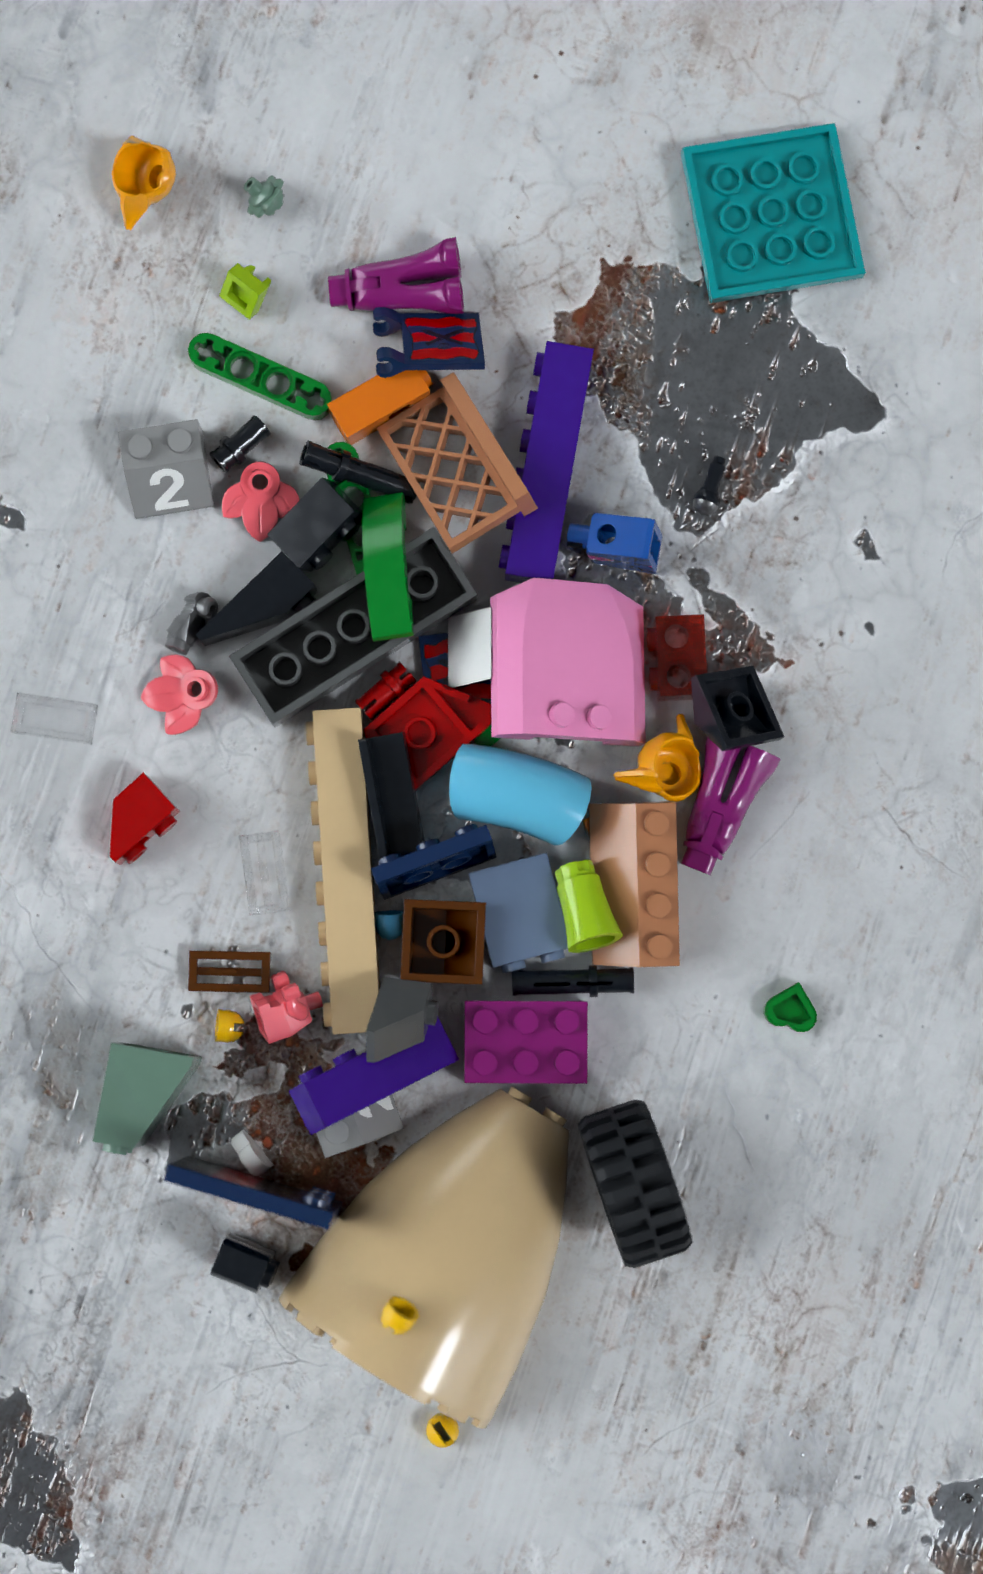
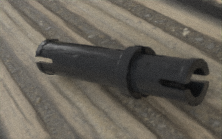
[299,440,420,504]
[512,965,634,997]

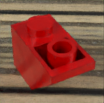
[110,772,180,865]

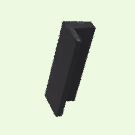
[358,732,425,859]

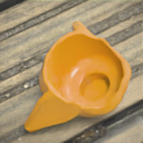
[111,136,176,230]
[613,714,701,802]

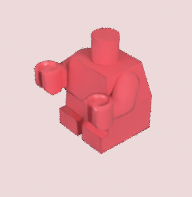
[249,971,323,1044]

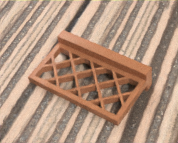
[376,372,538,554]

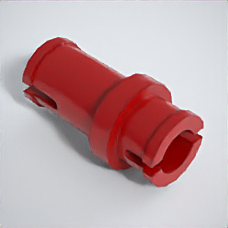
[355,661,416,720]

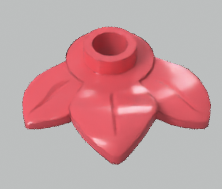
[222,461,300,542]
[141,654,218,735]

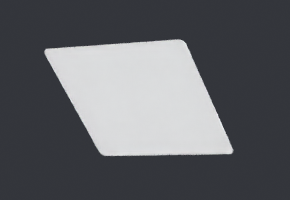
[448,607,492,688]

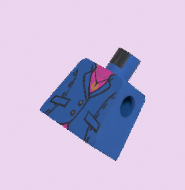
[567,513,663,574]

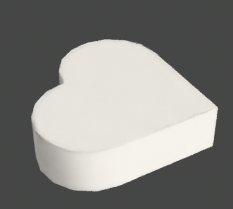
[231,1130,274,1176]

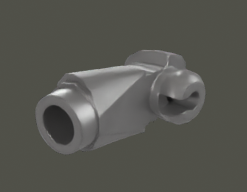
[165,592,218,655]

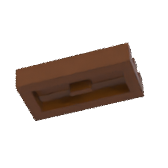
[188,951,271,993]

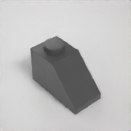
[366,977,439,1063]

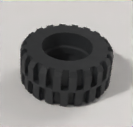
[578,1099,693,1268]

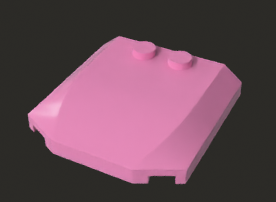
[490,578,646,747]

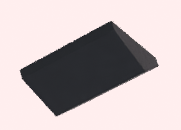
[691,666,785,751]

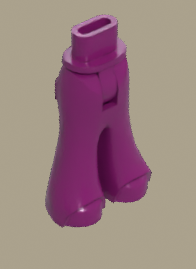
[328,237,464,314]
[681,737,781,876]

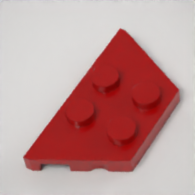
[363,676,491,791]

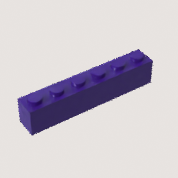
[499,341,594,583]

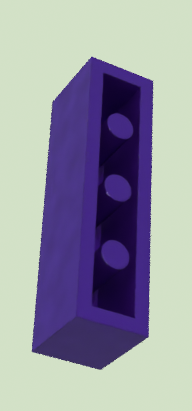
[289,1016,459,1136]

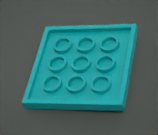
[680,123,866,303]

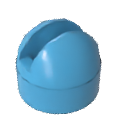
[374,910,404,940]

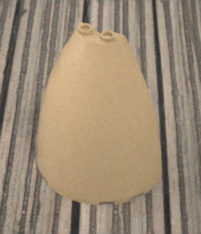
[279,1086,569,1429]

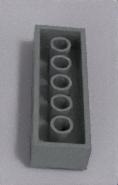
[229,527,478,728]

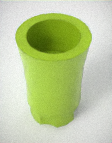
[555,859,623,953]

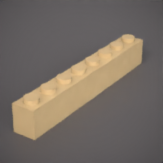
[306,707,380,1035]

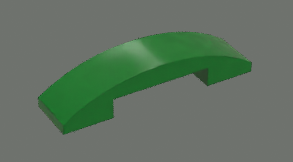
[362,492,414,642]

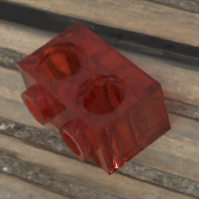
[647,614,707,701]

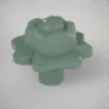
[244,175,284,218]

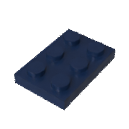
[371,824,497,900]

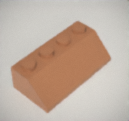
[588,801,680,967]

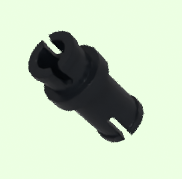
[209,415,271,473]

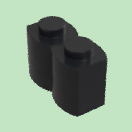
[210,1233,280,1294]

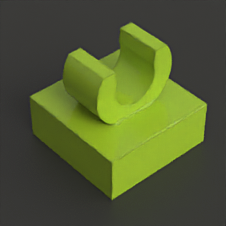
[219,263,271,320]

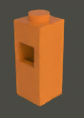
[327,370,433,445]

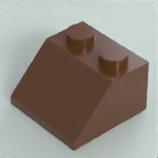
[400,899,486,985]

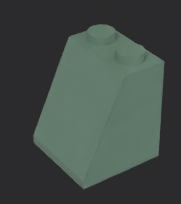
[92,1042,202,1155]

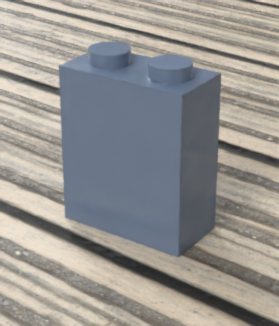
[468,853,568,974]

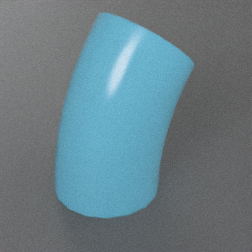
[449,743,592,846]

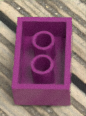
[464,1001,588,1084]

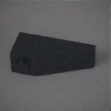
[196,551,318,646]

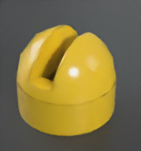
[215,1009,244,1043]
[381,1296,419,1335]
[426,1413,459,1448]

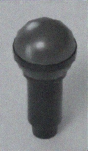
[693,456,726,515]

